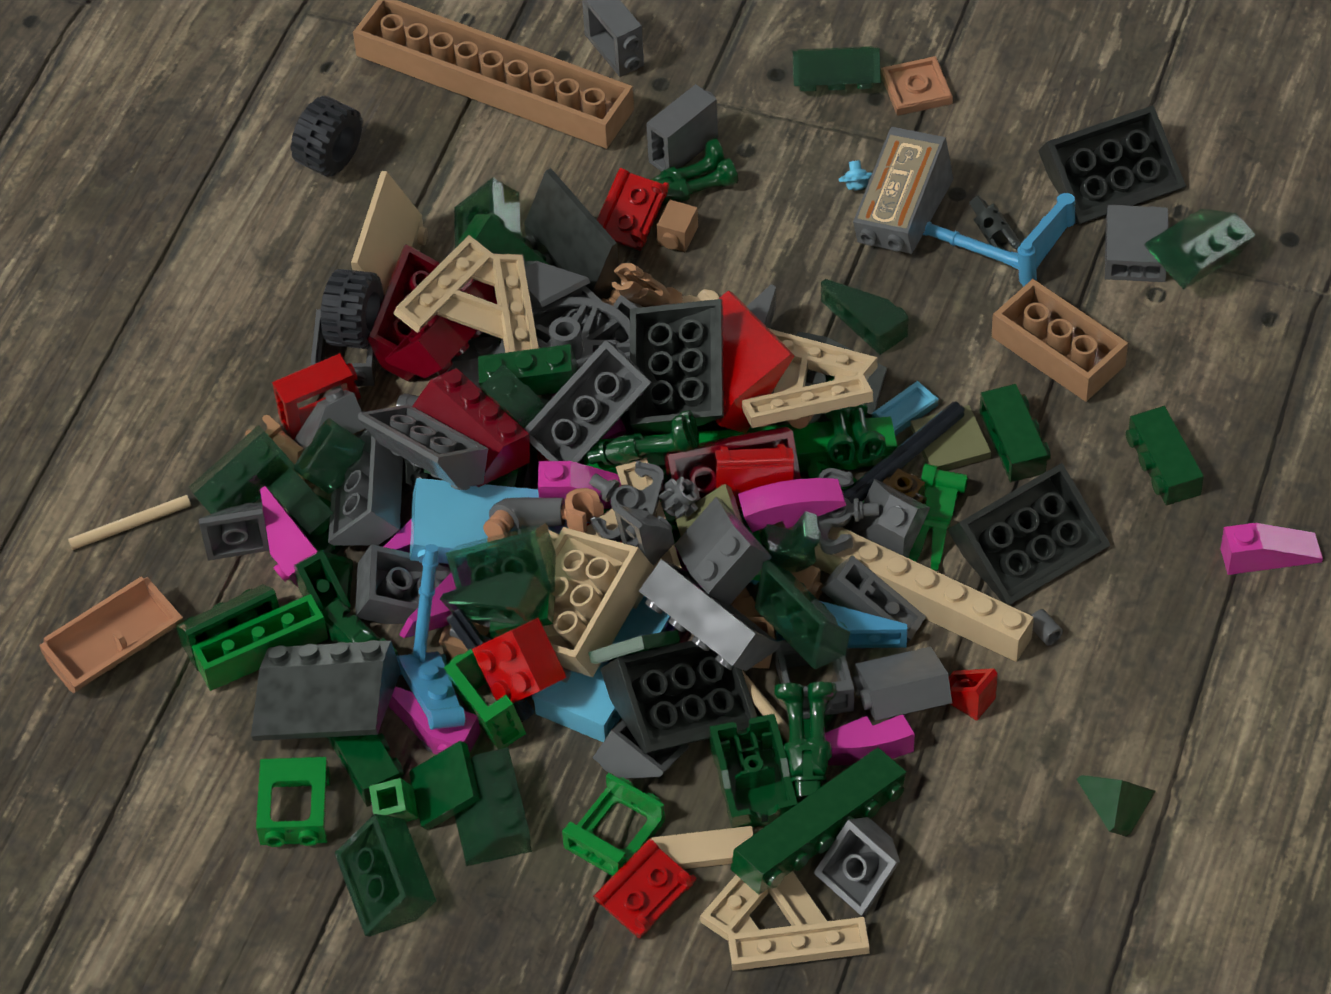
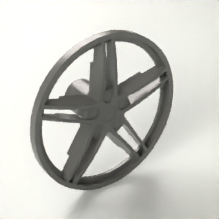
[498,297,630,410]

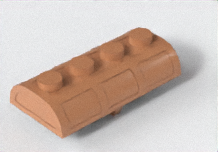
[39,577,184,693]

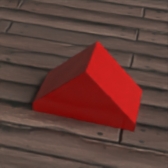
[949,668,998,721]

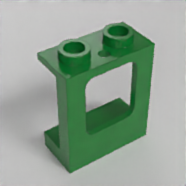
[444,649,526,752]
[256,757,330,847]
[562,773,665,876]

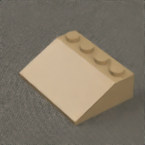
[351,171,428,295]
[523,527,654,677]

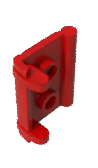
[597,168,669,251]
[715,444,794,509]
[593,839,697,939]

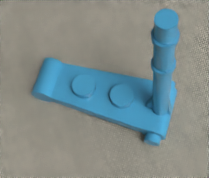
[923,193,1075,287]
[396,544,465,730]

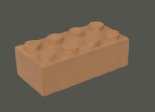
[991,279,1128,402]

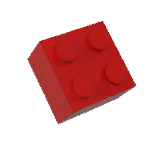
[472,618,567,703]

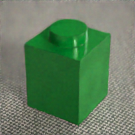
[369,778,419,827]

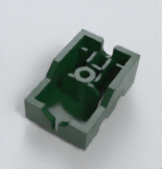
[709,714,798,828]

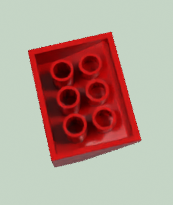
[715,291,795,434]

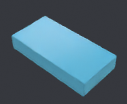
[872,381,939,436]

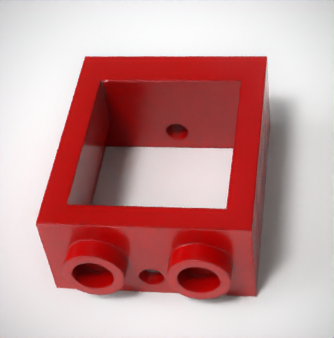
[272,354,361,440]

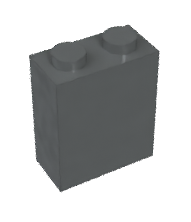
[647,84,718,171]
[1105,205,1168,282]
[852,646,952,721]

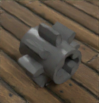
[659,477,701,518]

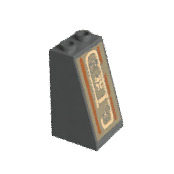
[853,127,954,254]

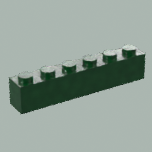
[730,747,906,895]

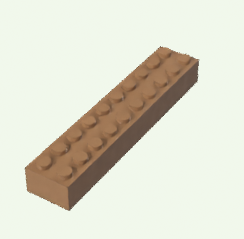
[353,0,634,149]

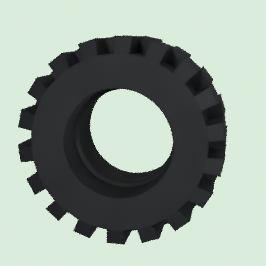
[291,96,363,177]
[321,269,384,349]

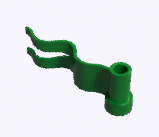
[908,464,968,571]

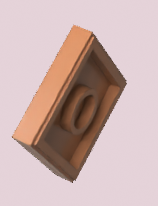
[880,56,953,116]

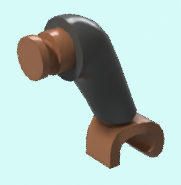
[483,488,604,541]

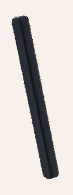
[843,401,965,504]

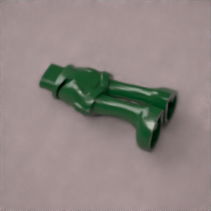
[651,138,739,206]
[824,375,886,465]
[588,410,699,465]
[774,682,837,798]

